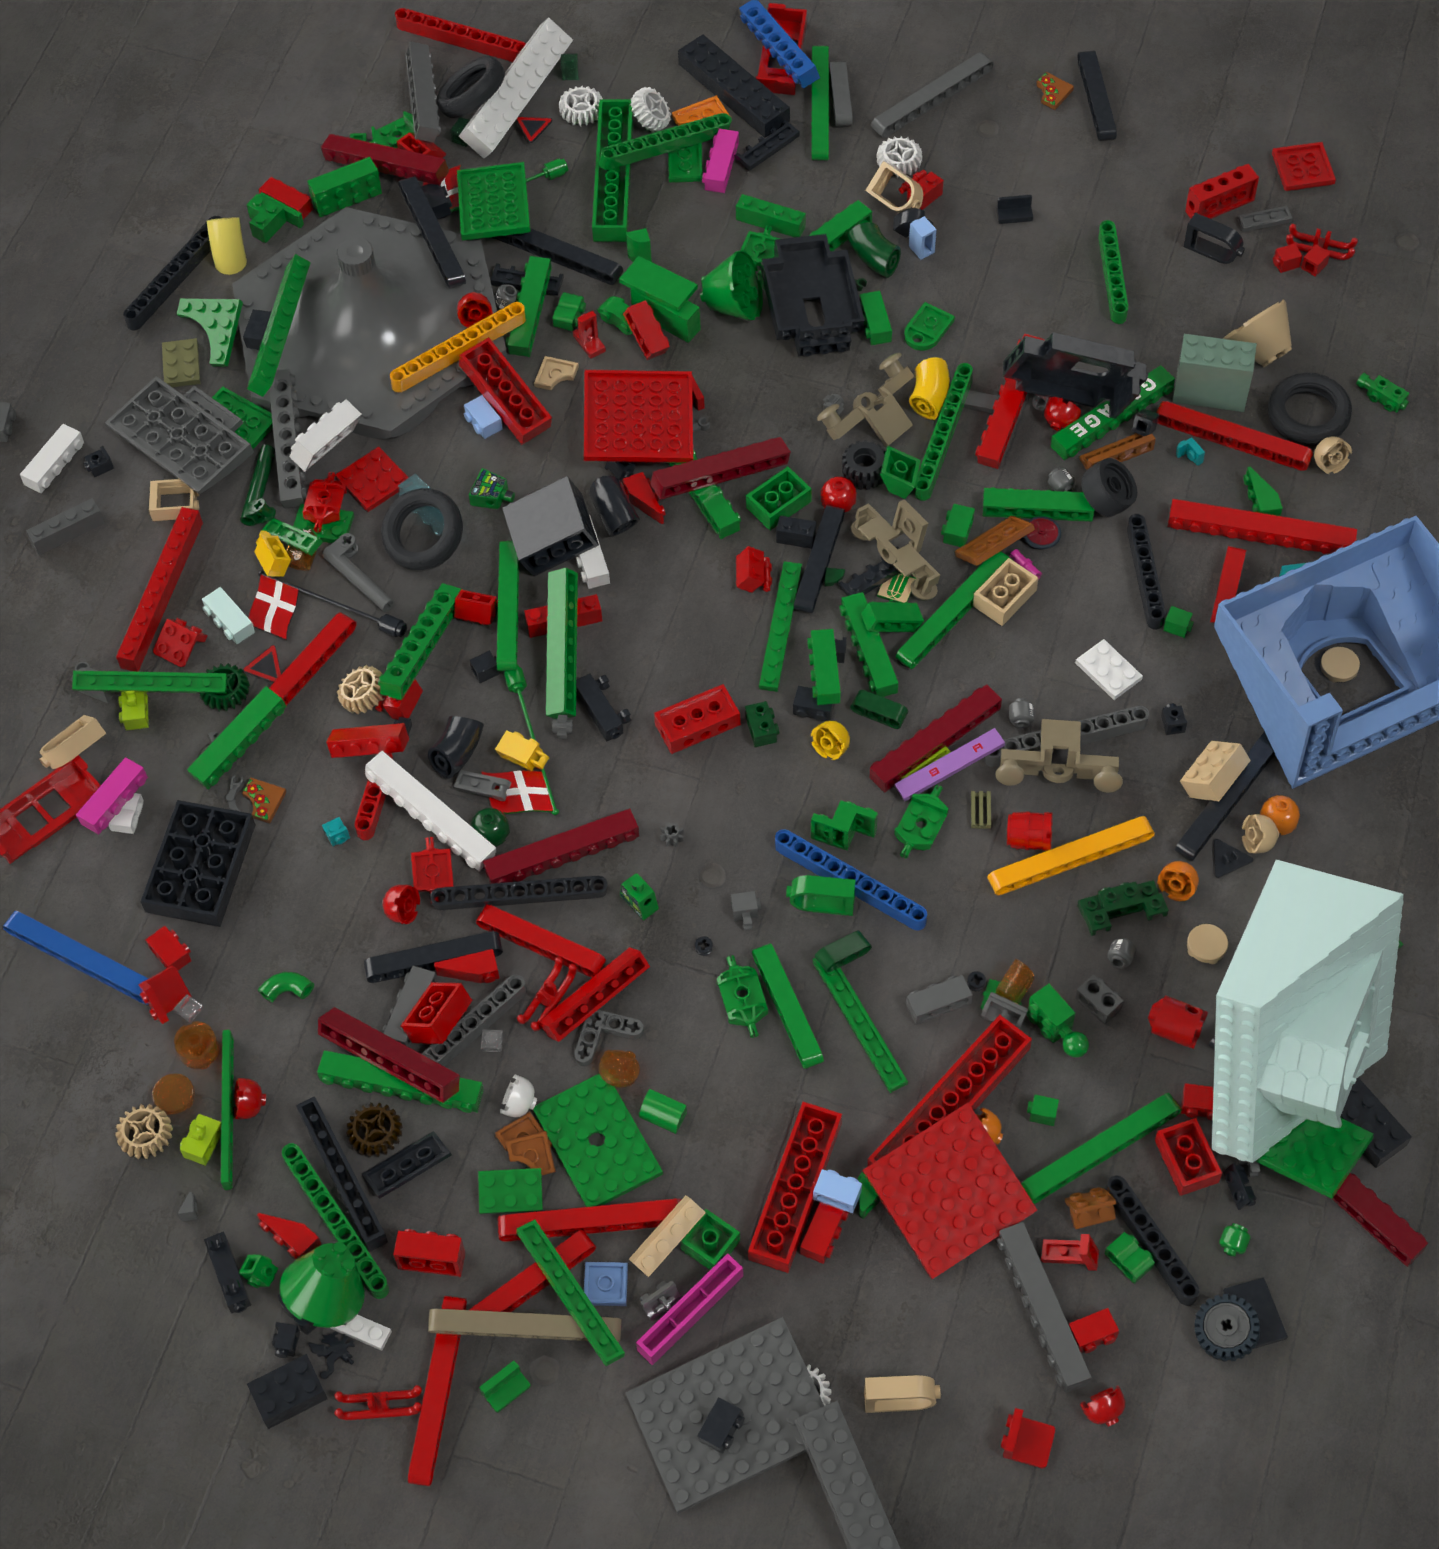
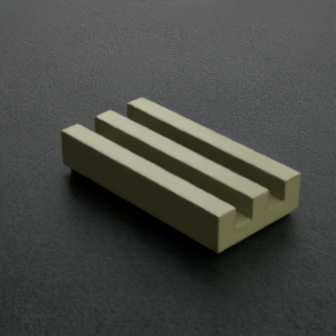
[971,791,991,829]

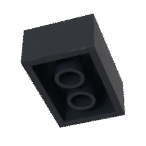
[247,1354,328,1429]

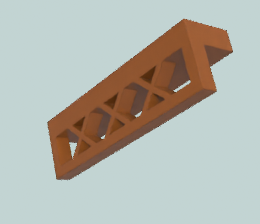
[1080,434,1156,470]

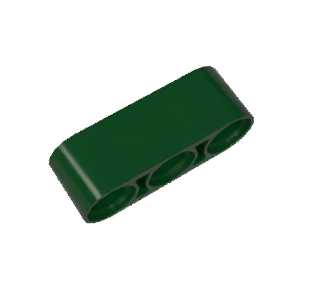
[850,690,909,729]
[815,930,872,973]

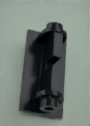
[1223,1163,1257,1210]

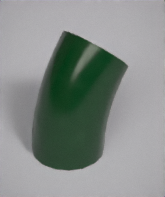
[848,222,901,278]

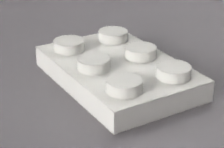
[1075,639,1143,700]

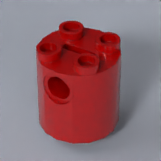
[1148,995,1208,1049]

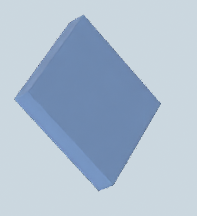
[584,1262,628,1306]

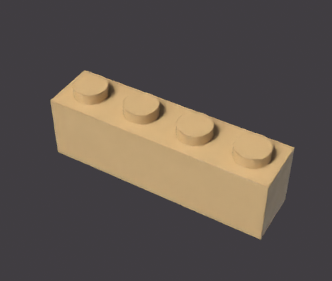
[629,1195,706,1277]

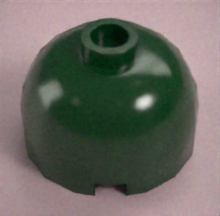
[471,808,510,847]

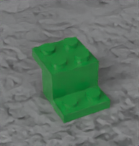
[811,800,878,851]

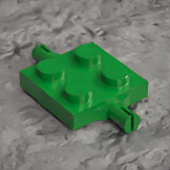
[741,225,780,266]

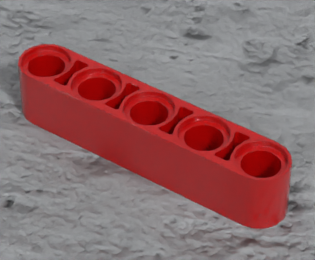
[1210,546,1246,623]
[354,753,394,840]

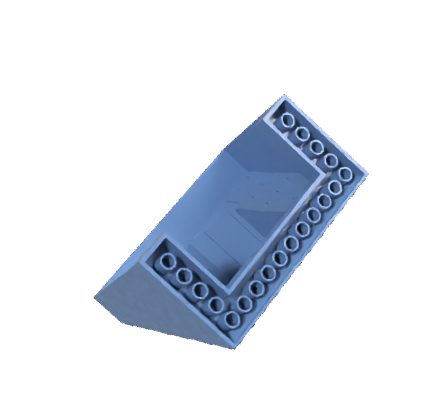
[1214,516,1439,789]

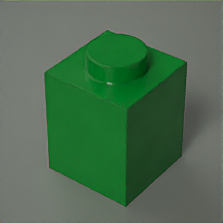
[1163,606,1194,638]
[1027,1094,1059,1126]

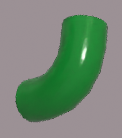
[257,972,314,1003]

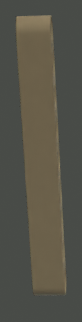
[428,1309,622,1342]

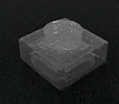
[174,994,203,1023]
[481,1029,503,1052]

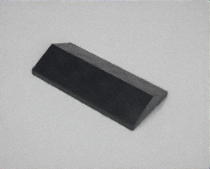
[362,1131,452,1199]

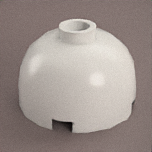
[500,1074,537,1117]

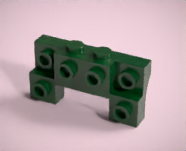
[1077,880,1169,936]

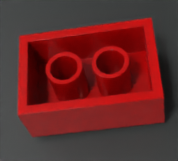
[401,982,473,1044]
[1155,1118,1222,1196]
[393,1229,466,1277]

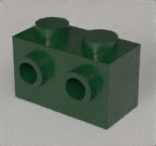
[745,701,780,748]

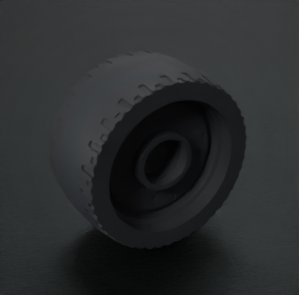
[1081,458,1138,517]

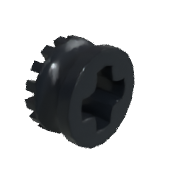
[695,936,713,956]
[967,971,986,992]

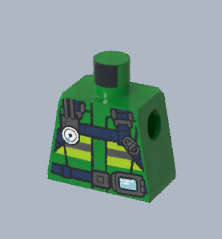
[469,468,515,509]
[620,873,659,921]

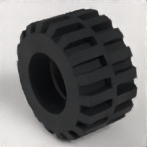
[842,440,886,490]

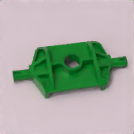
[370,111,414,148]
[894,784,949,859]
[717,955,768,1038]

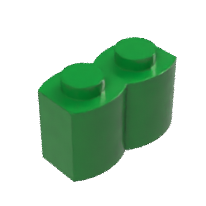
[552,292,586,331]
[1105,1232,1155,1284]

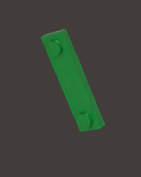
[261,518,323,556]

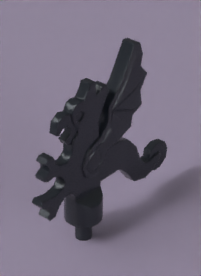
[308,1331,355,1379]

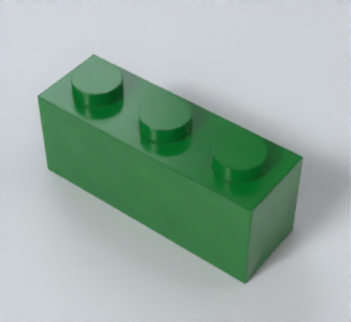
[859,291,892,345]
[861,602,924,632]

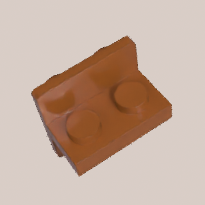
[1065,1187,1116,1229]

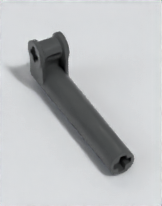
[323,533,394,612]

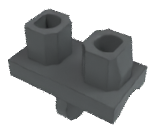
[640,1280,682,1320]

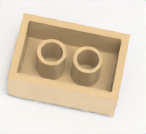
[973,558,1038,626]
[1180,741,1251,801]

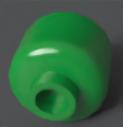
[1219,1223,1251,1257]

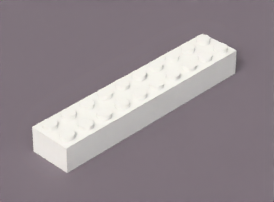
[459,17,573,158]

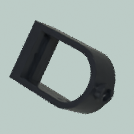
[1183,212,1245,264]

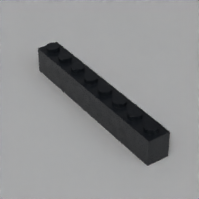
[296,1096,388,1252]

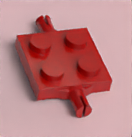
[411,837,454,904]

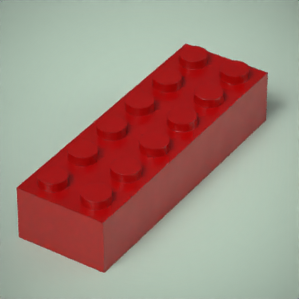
[459,337,552,445]

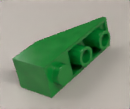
[1243,467,1283,516]

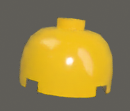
[811,721,850,760]

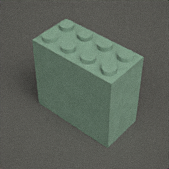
[1172,334,1257,412]

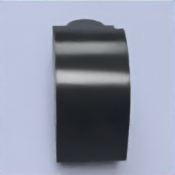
[893,208,933,238]

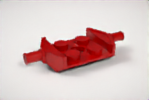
[303,472,347,532]

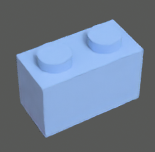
[909,216,936,260]
[464,395,503,439]
[813,1169,862,1213]

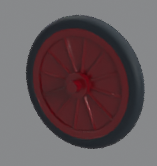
[1023,516,1062,549]

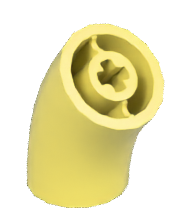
[206,217,247,275]

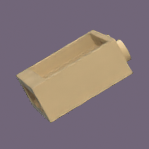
[149,479,200,521]

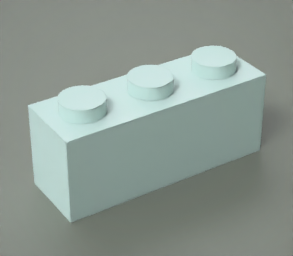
[202,587,255,644]

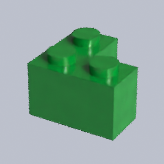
[246,194,287,243]

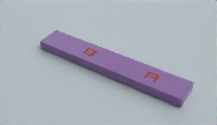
[895,728,1005,801]

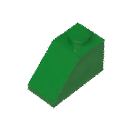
[857,1172,881,1219]

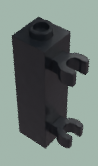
[576,673,631,742]
[204,1231,251,1314]

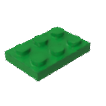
[293,504,354,543]
[478,1168,543,1214]

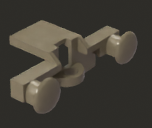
[817,353,914,447]
[851,499,940,600]
[995,719,1123,793]

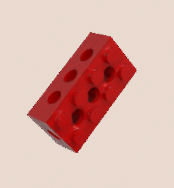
[1185,164,1259,219]
[654,684,741,754]

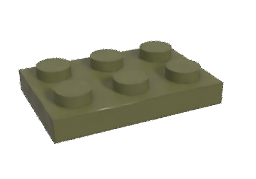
[162,338,201,387]

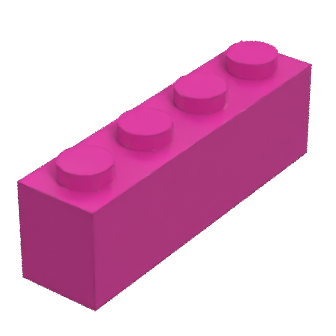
[702,129,739,193]
[76,757,148,835]

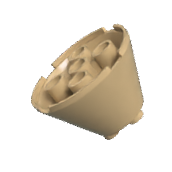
[1223,299,1292,367]

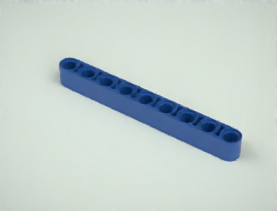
[775,829,927,930]
[2,911,148,1005]

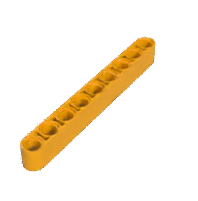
[390,302,526,392]
[987,816,1155,895]

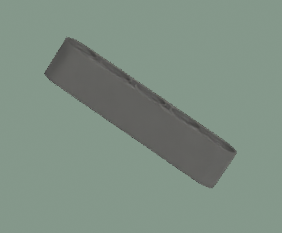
[829,61,853,127]

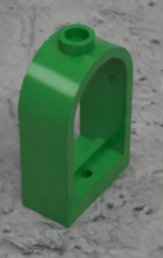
[786,875,856,916]

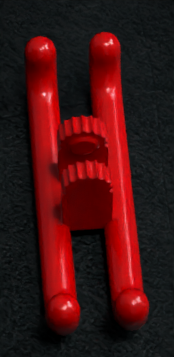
[1286,224,1358,260]
[517,957,577,1031]
[335,1385,422,1420]

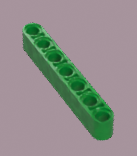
[1098,220,1128,324]
[752,943,824,1069]

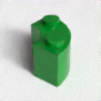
[597,296,633,335]

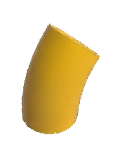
[909,357,950,420]

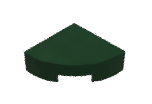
[825,568,845,587]

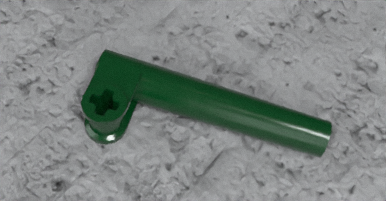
[240,445,276,526]

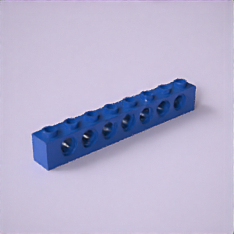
[739,0,820,88]

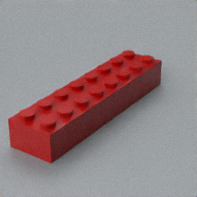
[748,1102,842,1273]

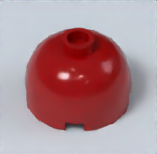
[457,292,493,328]
[1044,397,1081,431]
[821,477,857,512]
[383,885,420,924]
[233,1078,266,1119]
[1080,1385,1125,1427]

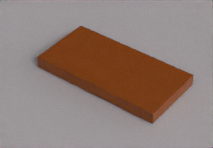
[955,516,1035,566]

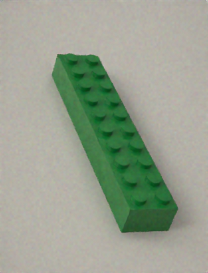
[592,99,634,242]

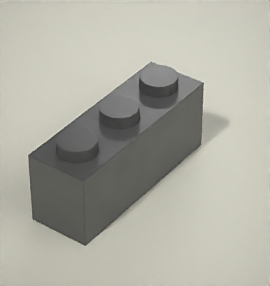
[906,975,973,1025]

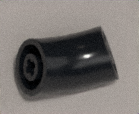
[589,475,640,537]
[428,716,484,779]

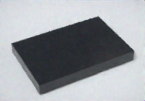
[1223,1277,1288,1349]

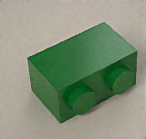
[941,504,975,547]

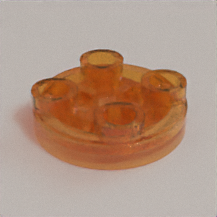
[598,1050,640,1087]
[152,1074,195,1115]

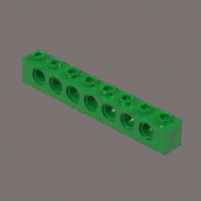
[378,583,463,700]

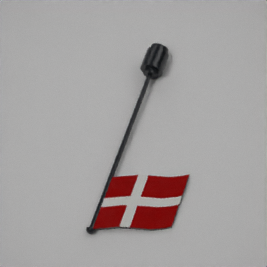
[249,570,407,641]

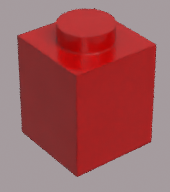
[1273,243,1302,273]
[1301,245,1330,277]

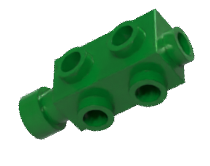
[1356,373,1410,413]

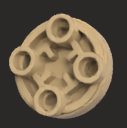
[1320,647,1360,682]
[1187,924,1228,964]

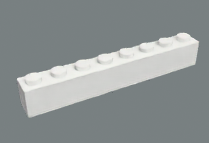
[365,751,496,871]

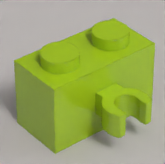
[119,691,149,730]
[180,1114,221,1166]

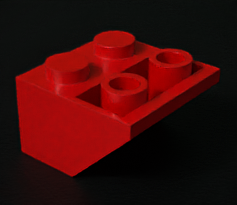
[397,132,446,158]

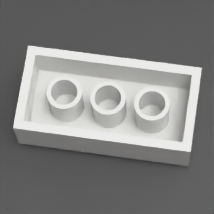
[289,399,362,472]

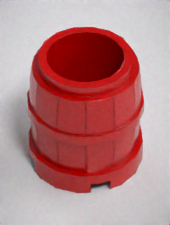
[1007,811,1053,851]

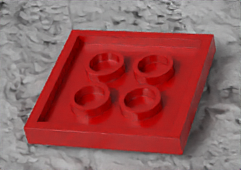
[1272,142,1336,191]
[335,446,412,512]

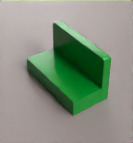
[479,1360,531,1413]

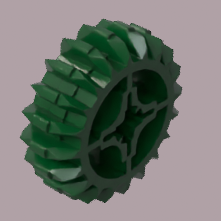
[199,663,250,712]

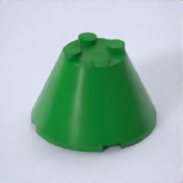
[700,250,763,321]
[279,1242,365,1328]

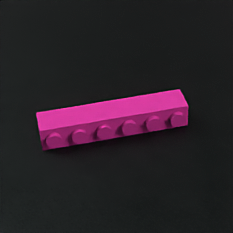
[636,1253,743,1365]

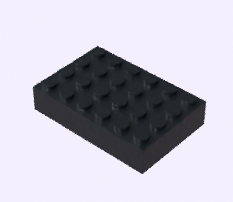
[140,800,256,927]

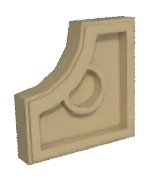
[534,356,579,390]

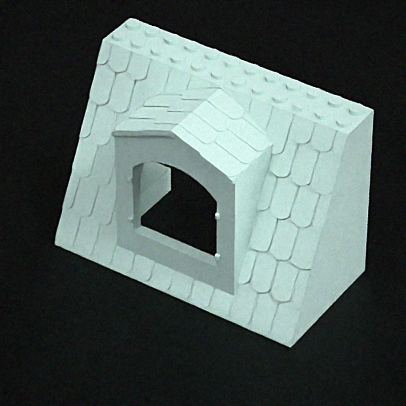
[1212,860,1403,1163]

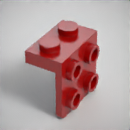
[153,618,208,667]
[139,966,191,1024]
[1000,1408,1055,1469]

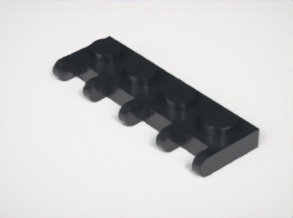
[734,120,800,171]
[491,263,564,295]
[838,546,901,596]

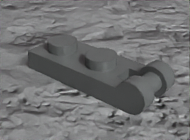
[454,770,511,801]

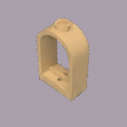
[865,161,923,213]
[39,715,106,769]
[864,1375,941,1413]

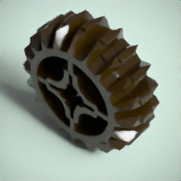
[346,1102,403,1158]

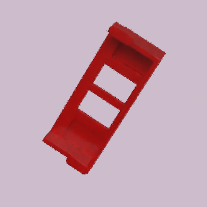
[756,3,807,95]
[0,755,101,864]

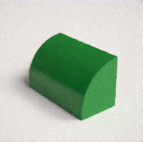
[626,228,652,262]
[639,1089,687,1134]

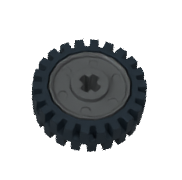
[1195,1294,1260,1362]

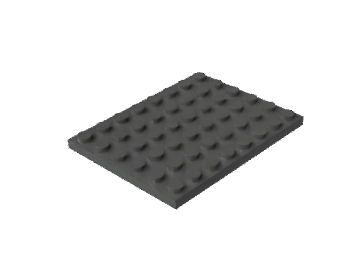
[625,1317,824,1514]

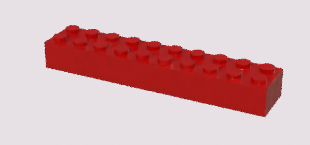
[867,1015,1032,1167]

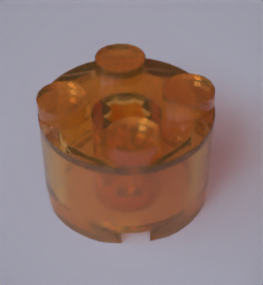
[174,1021,219,1069]

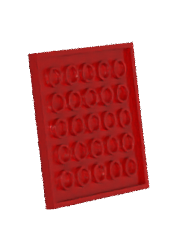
[584,370,693,462]
[862,1103,1038,1280]

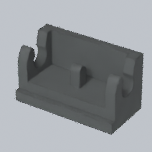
[981,992,1028,1029]

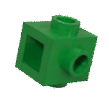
[239,1255,278,1288]

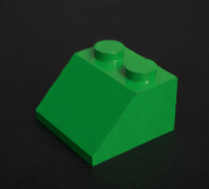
[880,446,921,499]

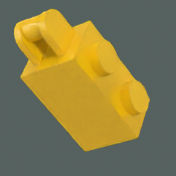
[254,531,291,577]
[495,730,549,771]

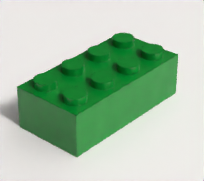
[307,157,382,217]

